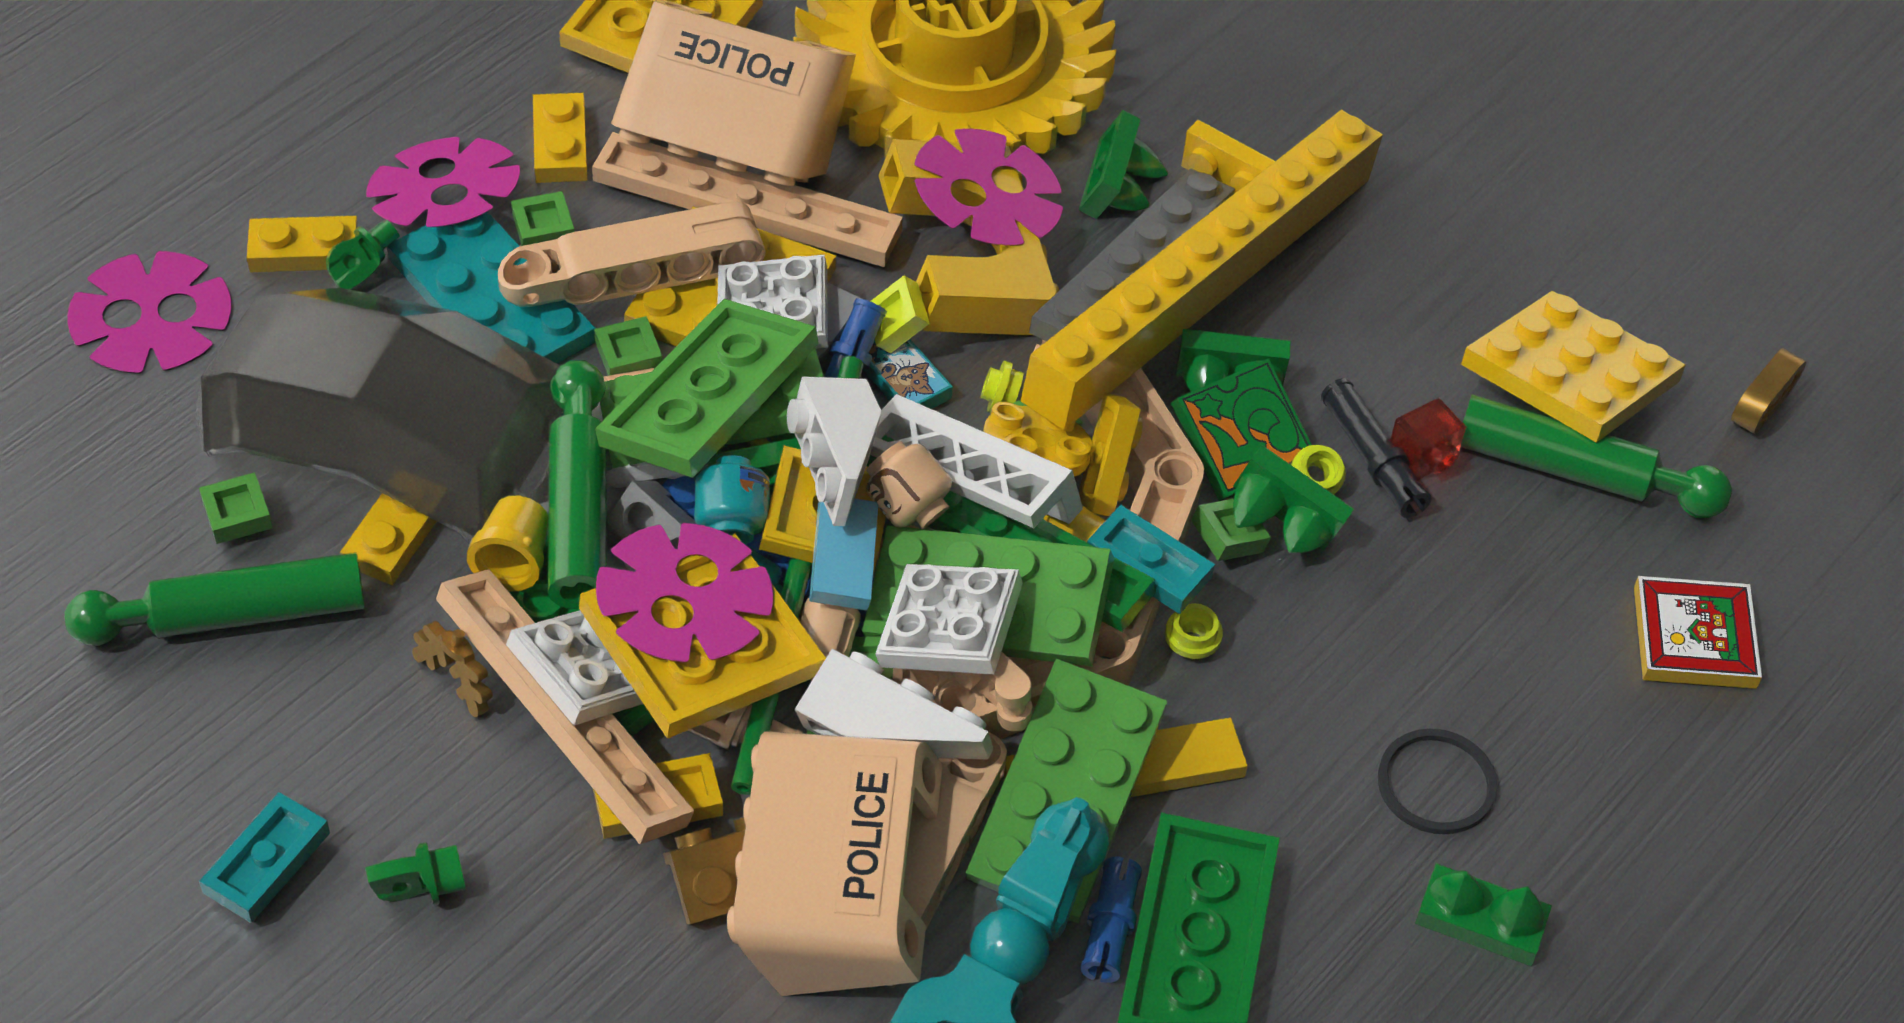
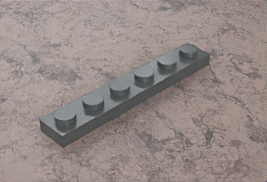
[1029,168,1235,341]

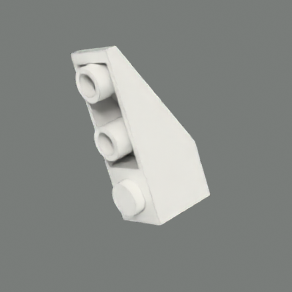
[787,377,882,526]
[795,649,994,759]

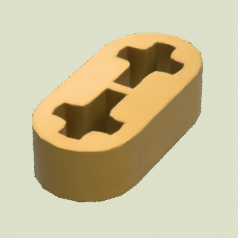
[1731,348,1807,434]

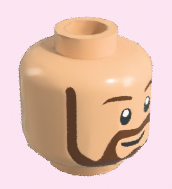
[866,441,952,529]

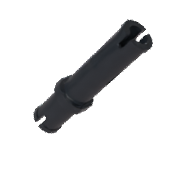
[1321,378,1432,518]

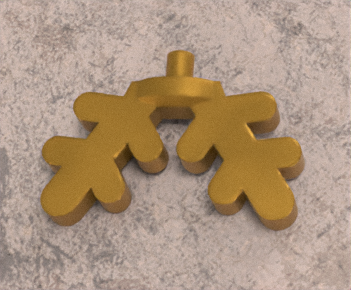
[412,620,493,717]

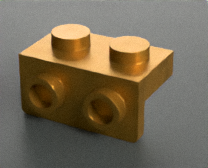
[663,817,746,924]

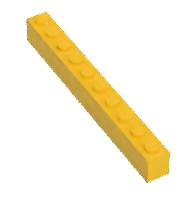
[1021,109,1383,430]

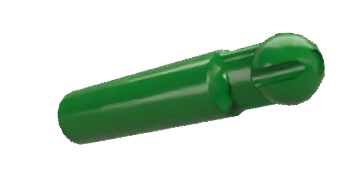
[548,360,607,609]
[1456,395,1732,518]
[64,552,365,646]

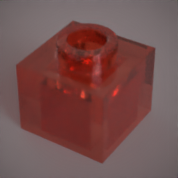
[1390,397,1466,480]

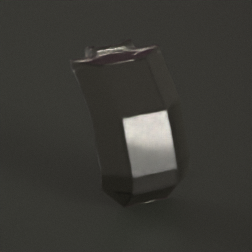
[195,287,564,545]

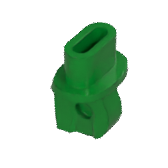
[326,220,400,294]
[365,843,466,905]

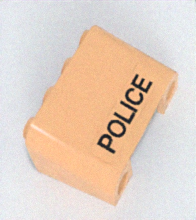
[611,0,856,186]
[727,731,943,996]

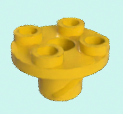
[983,402,1093,477]

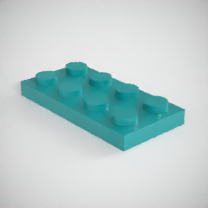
[387,211,596,391]

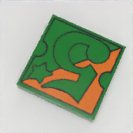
[1171,358,1312,501]

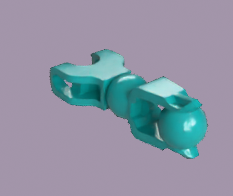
[890,797,1110,1023]

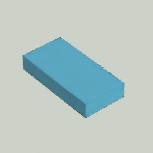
[809,498,878,610]

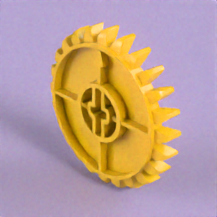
[793,0,1117,158]

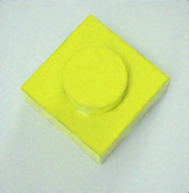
[870,275,930,353]

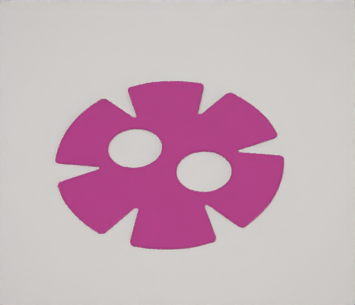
[914,129,1063,245]
[366,137,520,227]
[67,251,231,373]
[596,523,773,662]

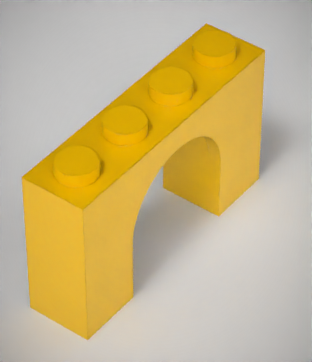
[878,139,1060,335]

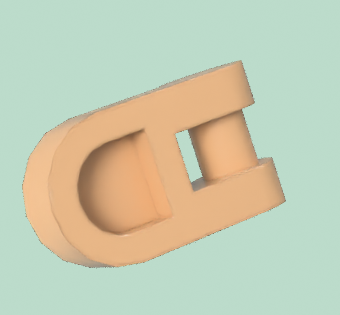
[951,652,1033,731]

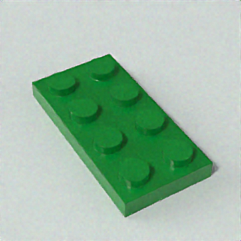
[1117,812,1280,1023]

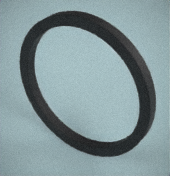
[1378,729,1497,834]

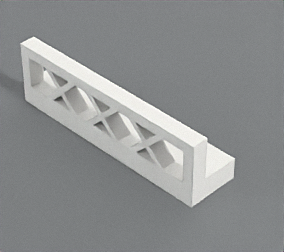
[870,394,1083,528]

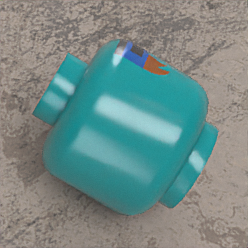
[694,455,770,544]

